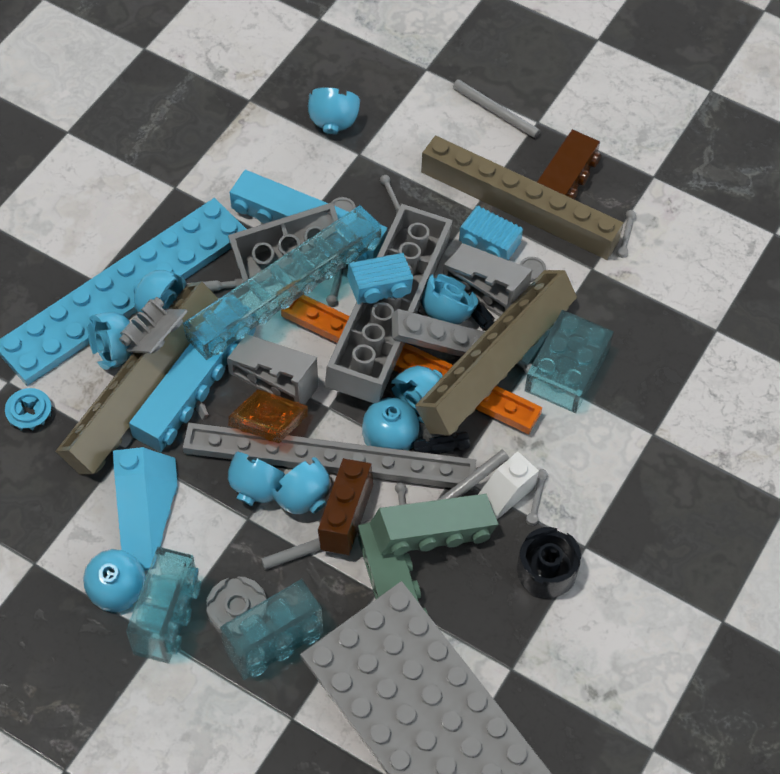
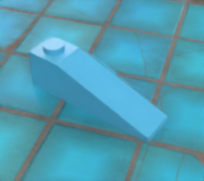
[113,447,178,571]

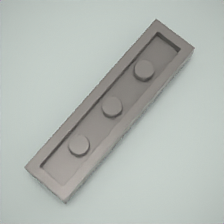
[392,309,485,357]

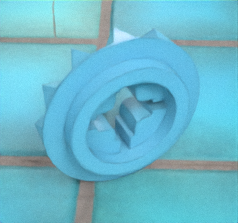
[5,388,52,430]

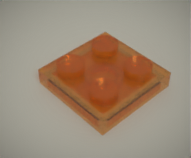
[228,389,308,443]

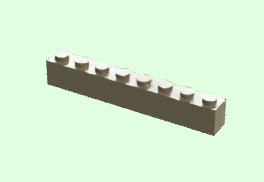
[421,135,624,260]
[415,270,577,435]
[55,281,222,474]

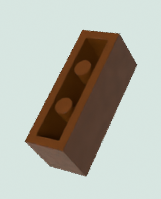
[537,129,601,200]
[318,458,373,556]

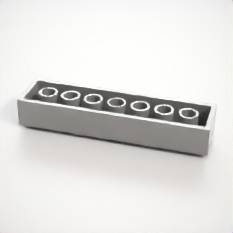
[324,204,453,403]

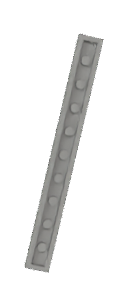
[183,423,477,491]

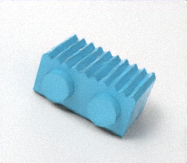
[459,205,523,260]
[347,253,413,304]

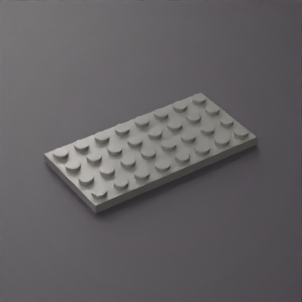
[300,581,551,774]

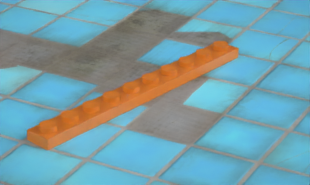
[281,291,543,435]

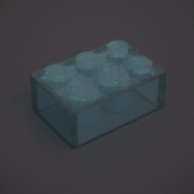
[524,310,614,413]
[126,547,201,664]
[220,579,323,680]

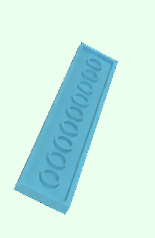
[0,198,246,386]

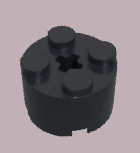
[517,527,581,598]

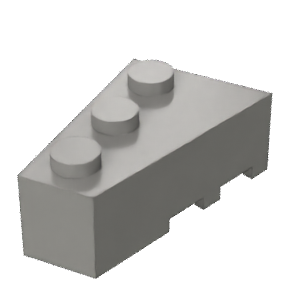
[443,243,532,317]
[227,334,318,412]

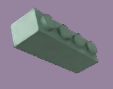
[370,494,499,556]
[358,523,427,613]

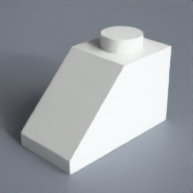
[478,452,539,519]

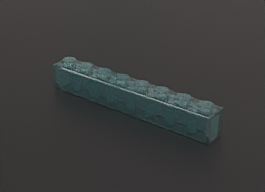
[183,205,381,360]

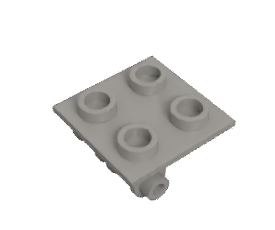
[119,297,188,354]

